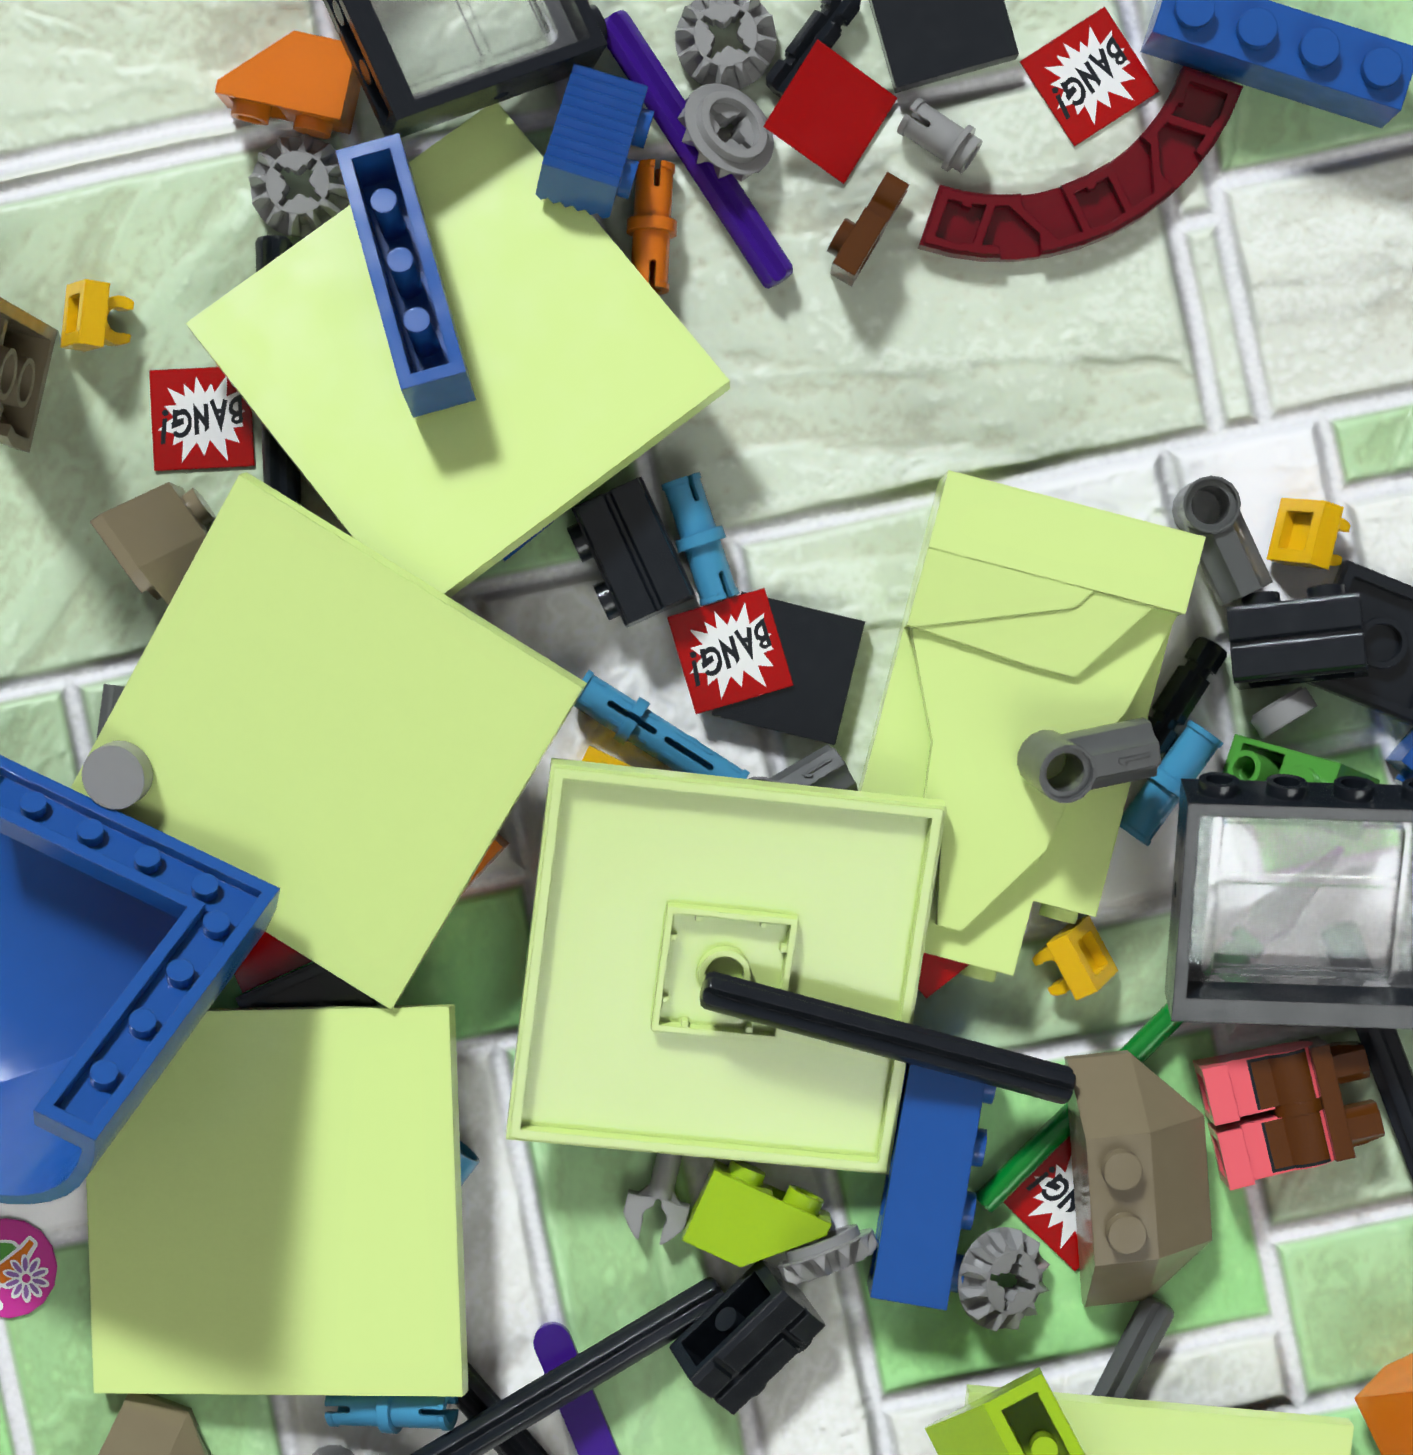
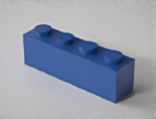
[1140,0,1413,128]
[336,133,476,418]
[867,1063,996,1311]

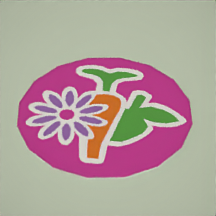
[0,1218,58,1318]

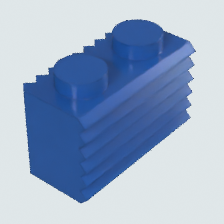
[535,63,654,219]

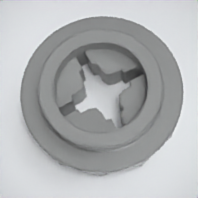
[675,0,777,89]
[677,83,774,182]
[248,133,349,238]
[777,1224,878,1284]
[958,1227,1050,1332]

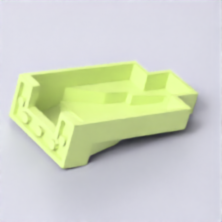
[858,470,1206,982]

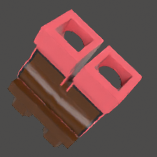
[1193,1036,1385,1191]

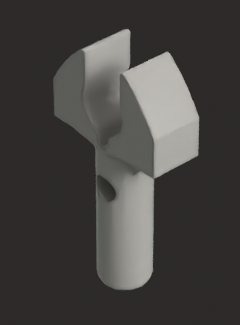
[623,1153,690,1245]

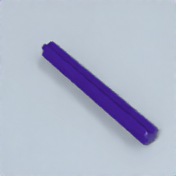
[604,10,793,289]

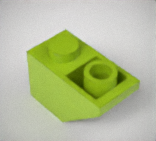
[682,1160,832,1268]

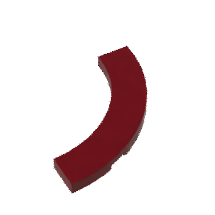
[917,66,1243,262]

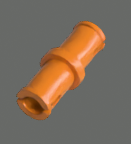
[626,159,677,295]

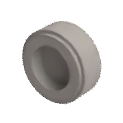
[1250,686,1317,740]
[82,740,153,810]

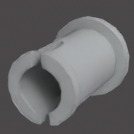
[897,97,983,173]

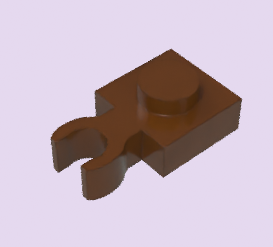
[827,172,910,287]

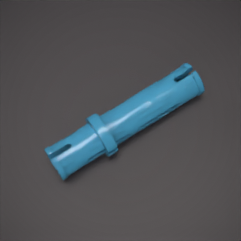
[574,670,750,779]

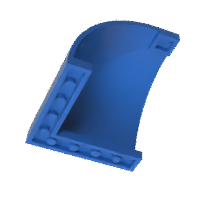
[0,755,280,1204]

